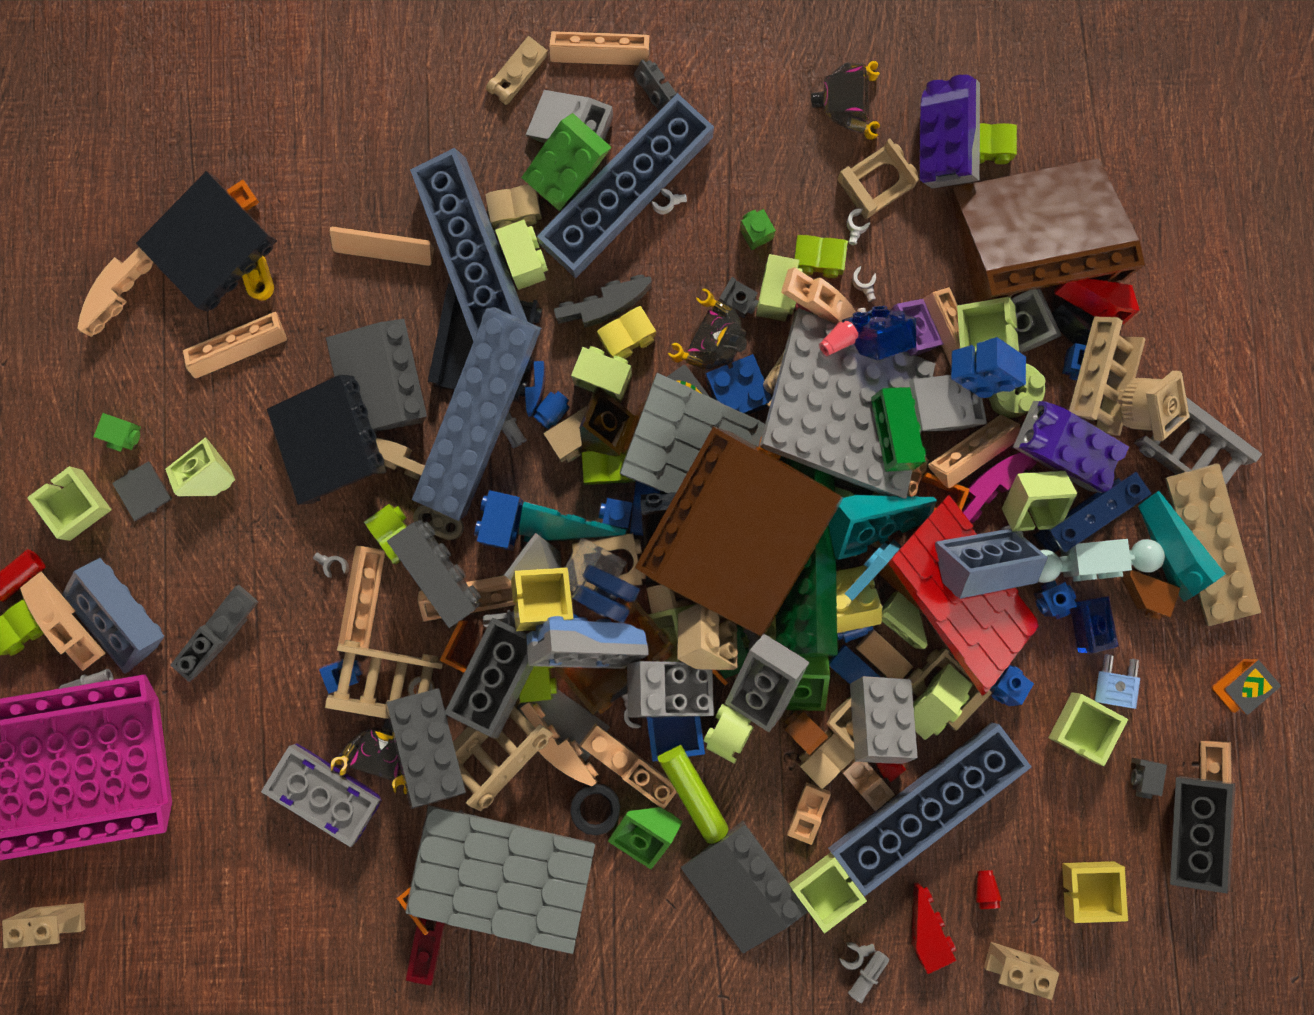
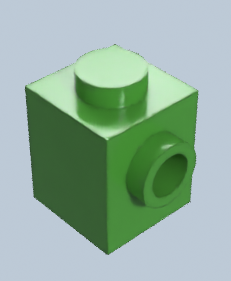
[740,209,776,251]
[94,413,141,452]

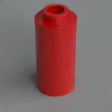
[0,549,46,602]

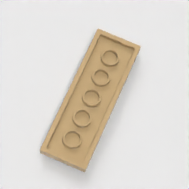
[1165,464,1261,626]

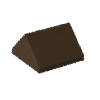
[579,387,635,457]

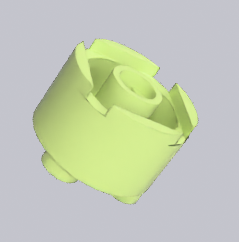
[988,364,1045,418]
[703,704,754,763]

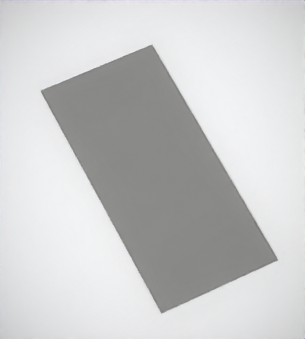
[517,689,610,762]

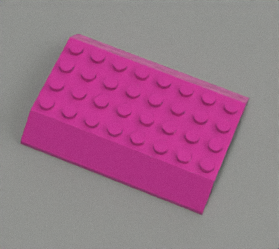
[0,675,172,860]

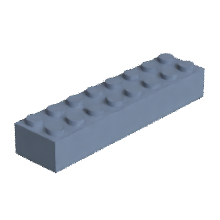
[537,93,714,278]
[410,148,528,342]
[412,307,542,521]
[828,722,1032,897]

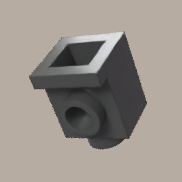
[718,277,759,319]
[1131,757,1167,799]

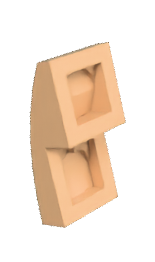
[855,629,913,679]
[841,758,895,812]
[787,782,831,845]

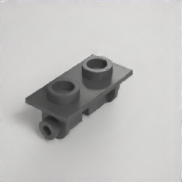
[634,60,677,111]

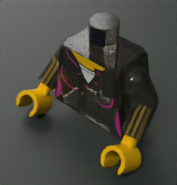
[811,61,880,140]
[668,289,747,370]
[331,718,407,794]

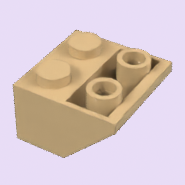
[677,604,738,670]

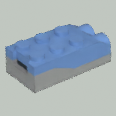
[526,616,649,669]

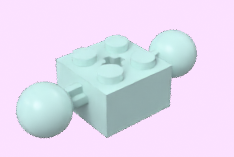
[1038,539,1165,583]

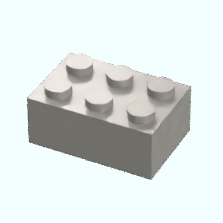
[725,634,809,732]
[850,676,918,764]

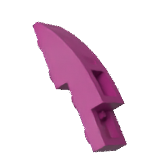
[962,452,1037,523]

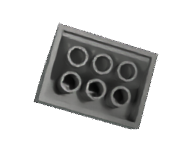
[326,319,427,432]
[681,821,808,953]

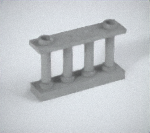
[1134,397,1262,485]

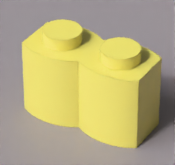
[597,306,656,359]

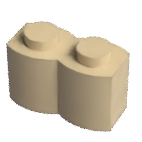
[485,185,542,229]
[798,729,855,789]

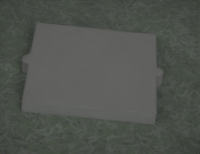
[112,461,172,521]

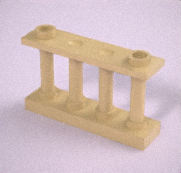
[1069,317,1145,436]
[325,640,443,719]
[453,697,553,811]

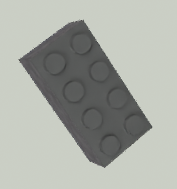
[387,520,481,628]
[444,617,534,739]
[385,688,465,809]
[1170,776,1236,894]

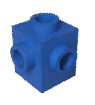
[1034,580,1077,619]
[990,665,1034,707]

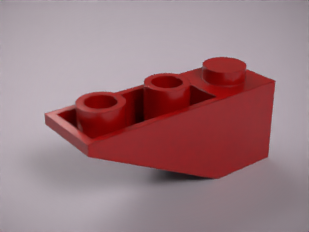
[1054,279,1140,324]
[912,882,957,974]

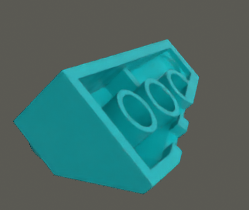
[1138,491,1226,602]
[829,495,937,560]
[518,502,627,542]

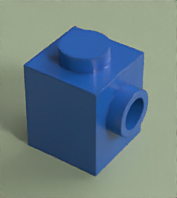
[1062,343,1086,381]
[599,498,633,530]

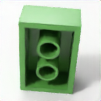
[521,113,612,211]

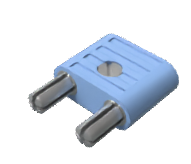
[1095,654,1140,709]

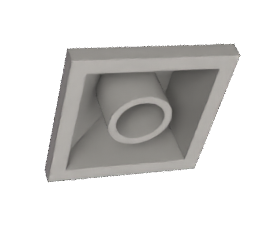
[504,533,562,580]

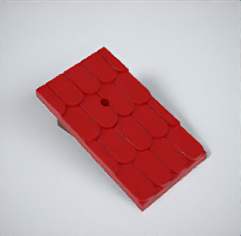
[878,495,1039,696]

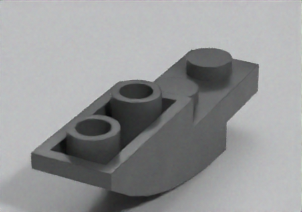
[554,275,652,328]
[170,585,258,682]

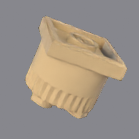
[1118,371,1189,441]

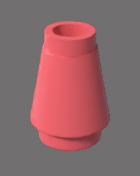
[819,321,858,356]

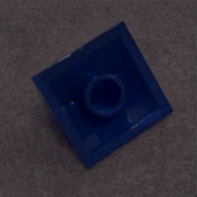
[1070,596,1119,654]

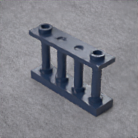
[1033,472,1152,553]

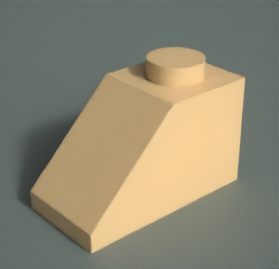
[544,406,587,462]
[646,584,698,613]

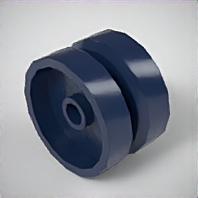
[572,564,640,623]

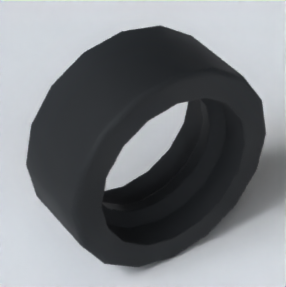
[570,783,620,836]

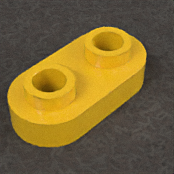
[242,256,274,301]

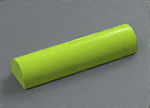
[658,745,728,844]

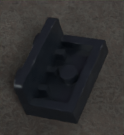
[1052,300,1094,346]

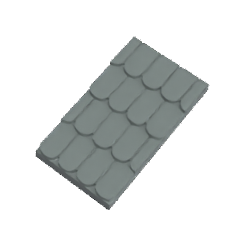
[619,373,765,493]
[405,805,595,954]

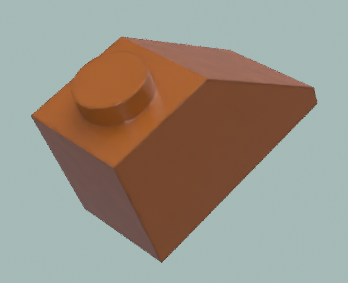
[1122,570,1180,620]
[783,710,828,755]

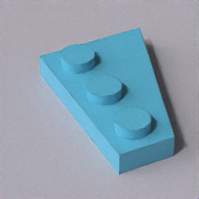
[845,539,901,601]

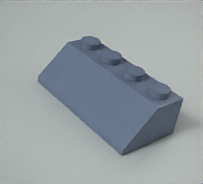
[935,529,1048,599]
[62,558,164,674]

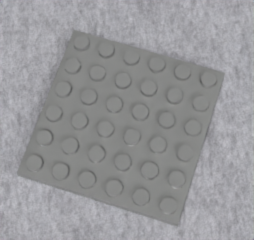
[759,308,935,499]

